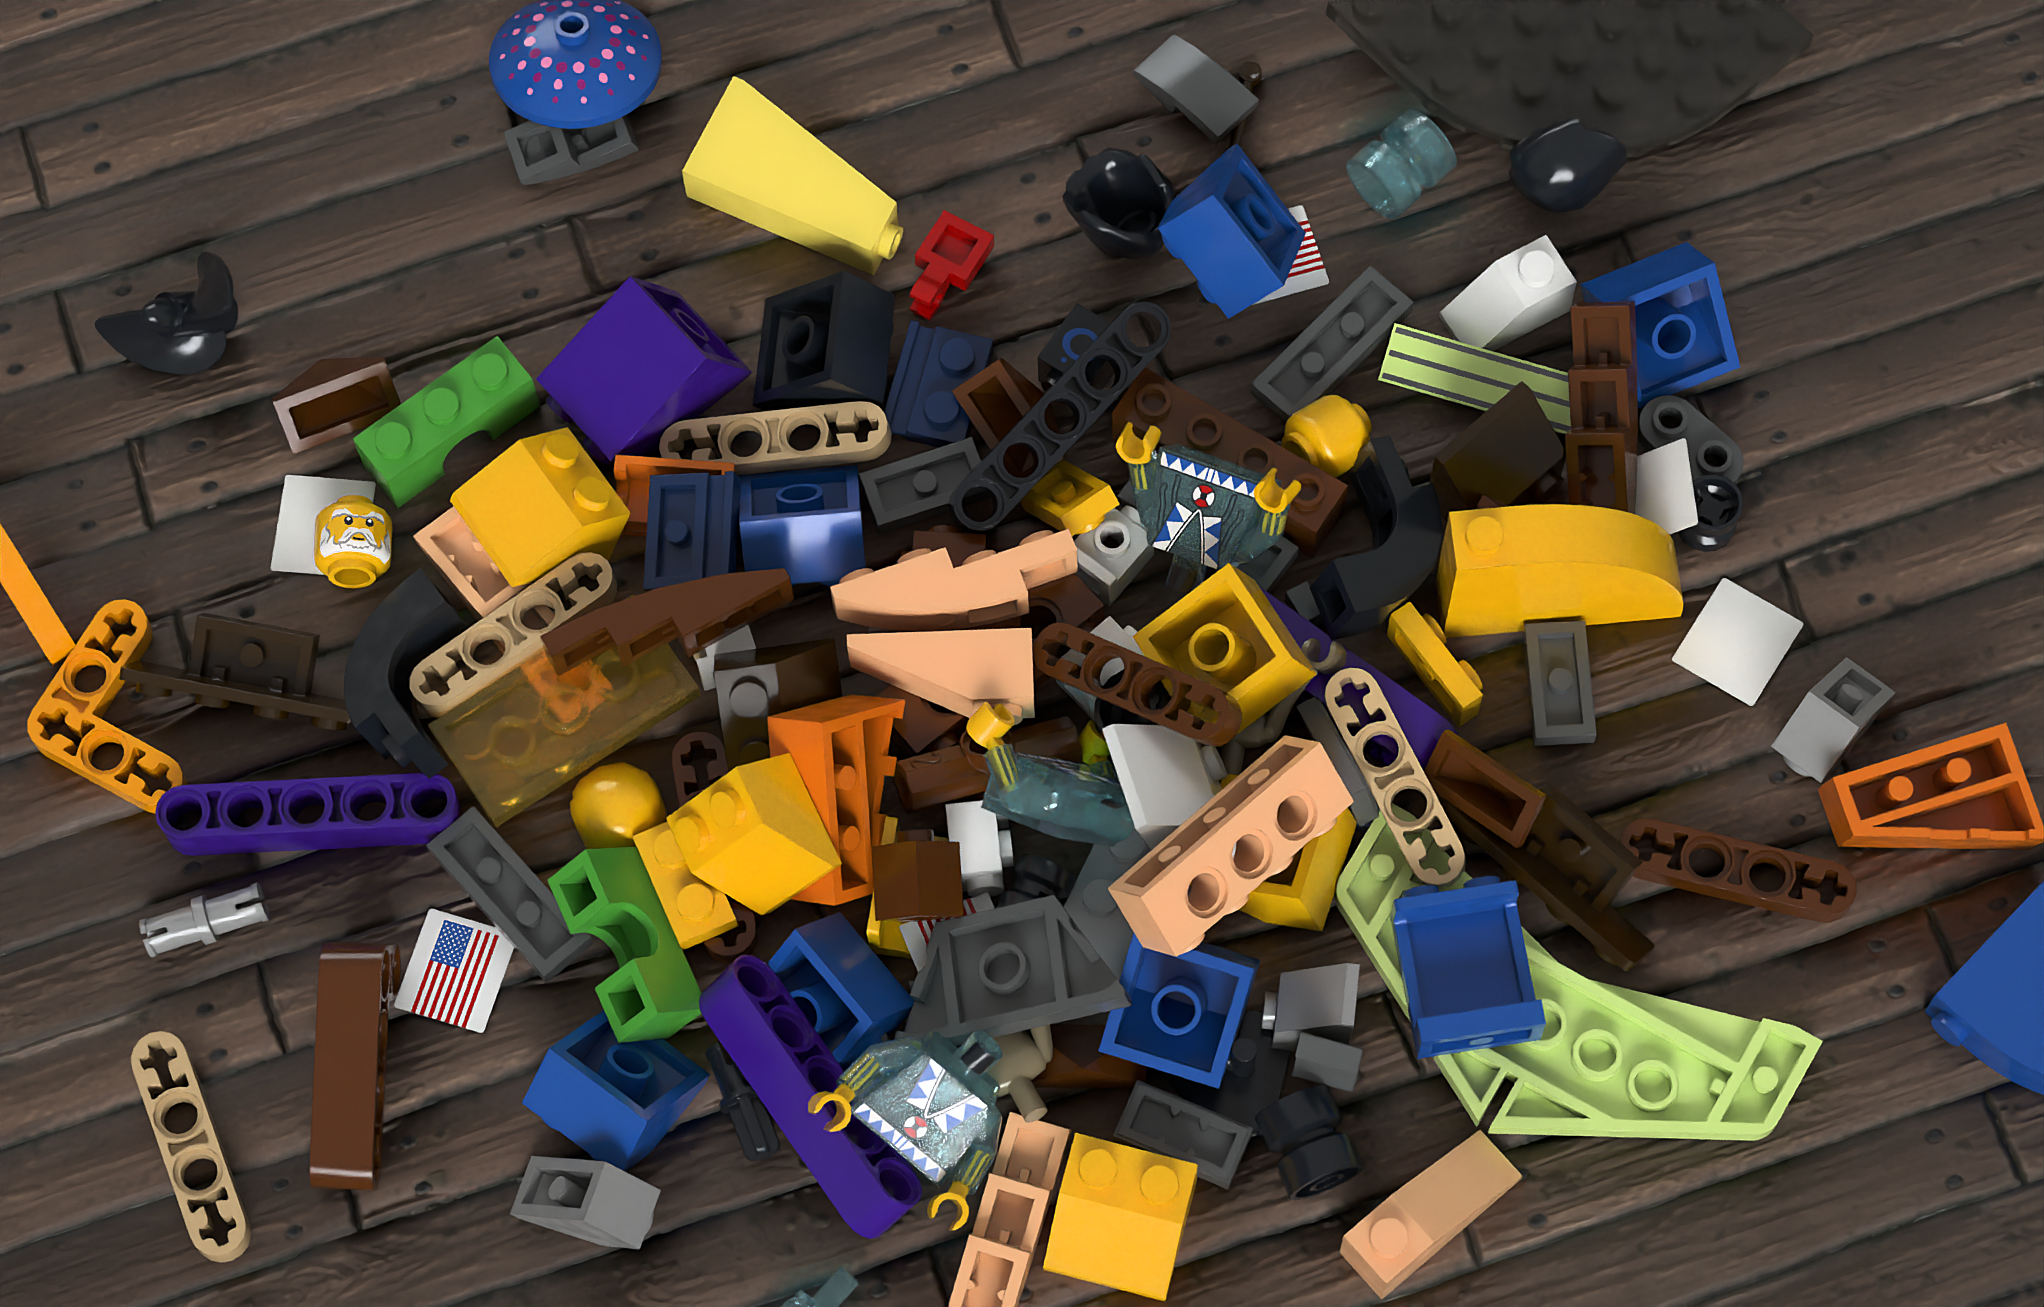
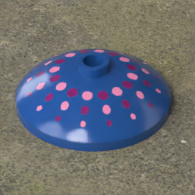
[489,0,662,129]

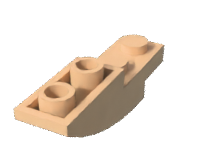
[830,529,1078,631]

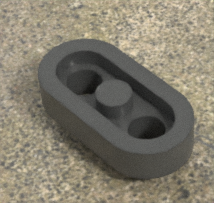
[1638,395,1744,485]

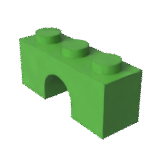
[353,336,540,509]
[547,847,701,1043]

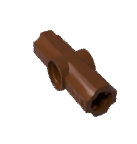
[893,716,1083,814]

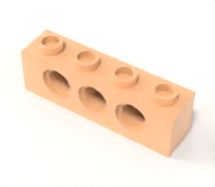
[1108,735,1354,957]

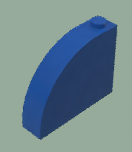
[1925,881,2044,1095]

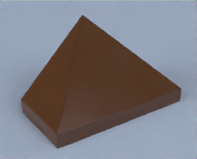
[272,357,401,454]
[952,358,1067,478]
[1424,729,1547,848]
[1027,1024,1146,1088]

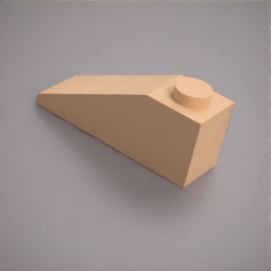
[847,628,1035,725]
[1340,1130,1522,1299]

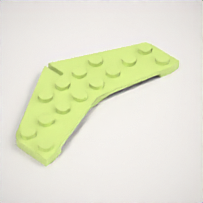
[1335,803,1823,1141]

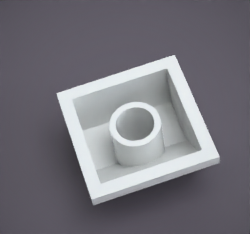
[1102,724,1237,857]

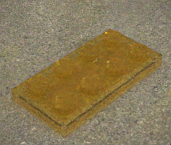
[428,594,701,827]

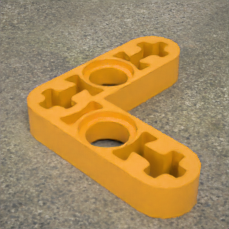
[0,524,76,666]
[27,599,188,814]

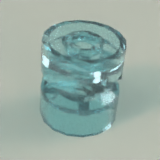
[1346,109,1457,219]

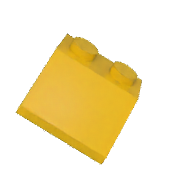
[450,427,631,587]
[666,752,842,916]
[1189,774,1357,931]
[1043,1133,1198,1302]

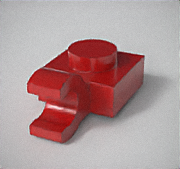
[909,210,995,321]

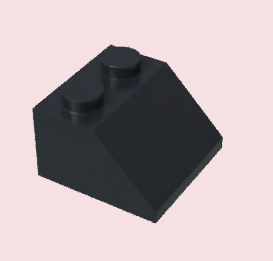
[753,270,896,410]

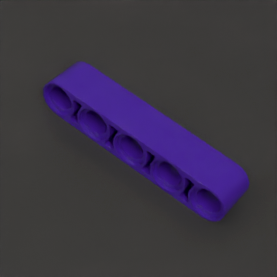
[1218,566,1458,771]
[155,773,463,856]
[699,955,922,1239]

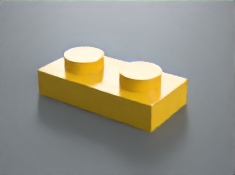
[1020,460,1119,536]
[1387,601,1483,728]
[632,821,738,950]

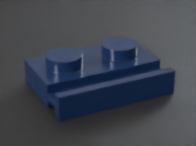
[884,320,994,448]
[643,471,741,592]

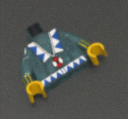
[1116,422,1301,594]
[966,702,1134,847]
[808,1030,1003,1230]

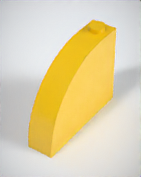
[1435,504,1684,638]

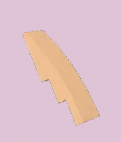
[413,506,615,731]
[948,1112,1072,1307]

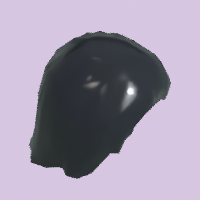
[1509,118,1627,213]
[1062,147,1177,259]

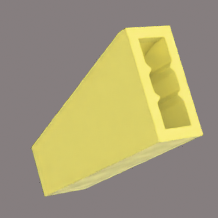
[682,76,903,275]

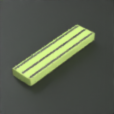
[1378,323,1571,434]

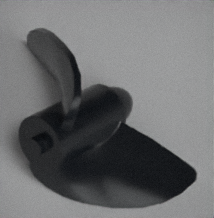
[95,252,238,374]

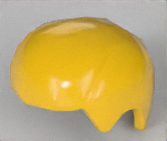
[570,762,667,849]

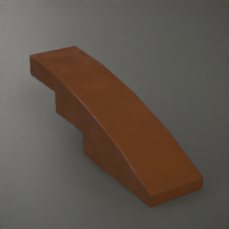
[1565,301,1638,514]
[540,568,794,677]

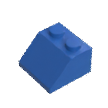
[1158,144,1306,319]
[1580,242,1740,408]
[739,465,866,587]
[767,912,914,1073]
[1099,933,1260,1089]
[522,1010,711,1172]

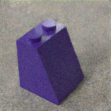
[536,276,752,464]

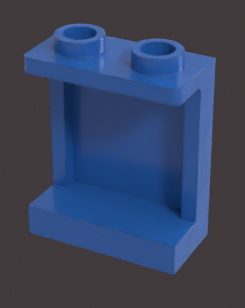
[1390,876,1546,1059]

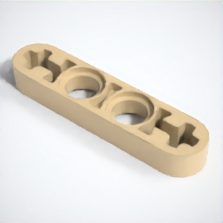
[659,401,892,475]
[410,552,617,718]
[1325,668,1466,889]
[131,1031,251,1263]

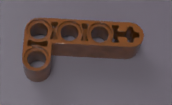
[309,941,401,1191]

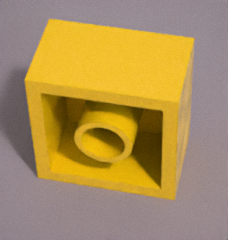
[1132,563,1317,747]

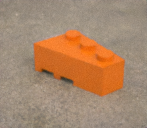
[767,694,905,906]
[1817,723,2044,850]

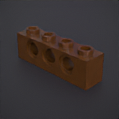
[1112,367,1348,559]
[875,573,1104,758]

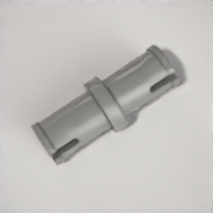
[139,882,270,958]

